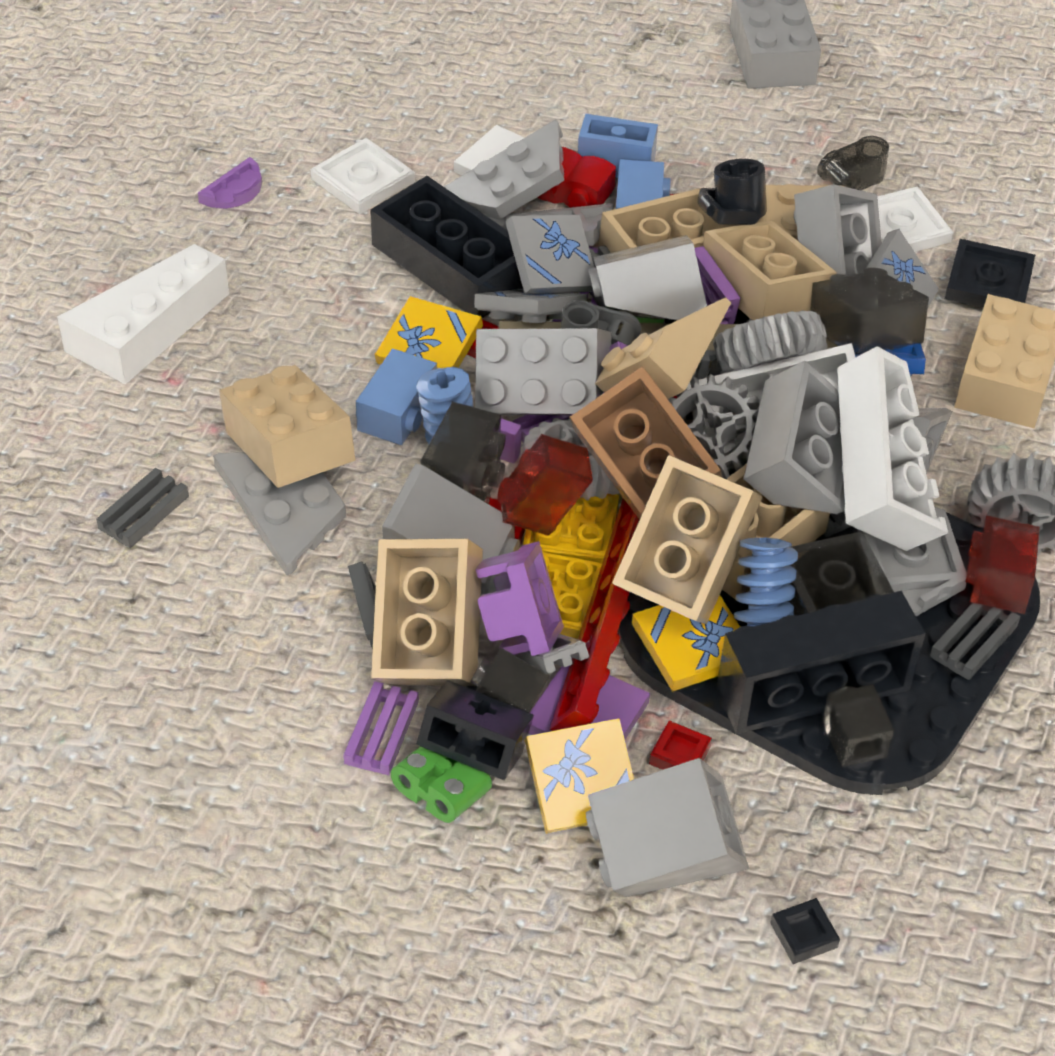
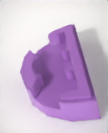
[198,157,262,209]

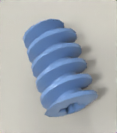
[417,367,477,458]
[734,537,798,626]

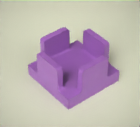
[475,541,564,657]

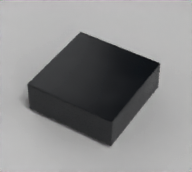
[770,898,840,964]

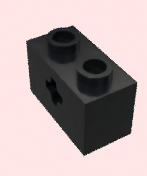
[416,680,534,781]

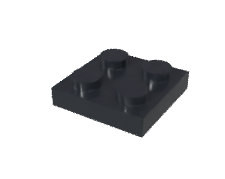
[944,239,1036,308]

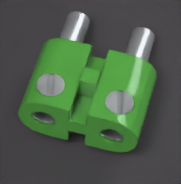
[391,746,492,823]

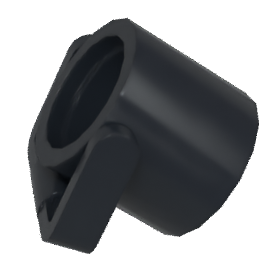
[697,158,767,225]

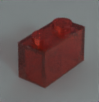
[497,434,593,536]
[965,515,1040,614]

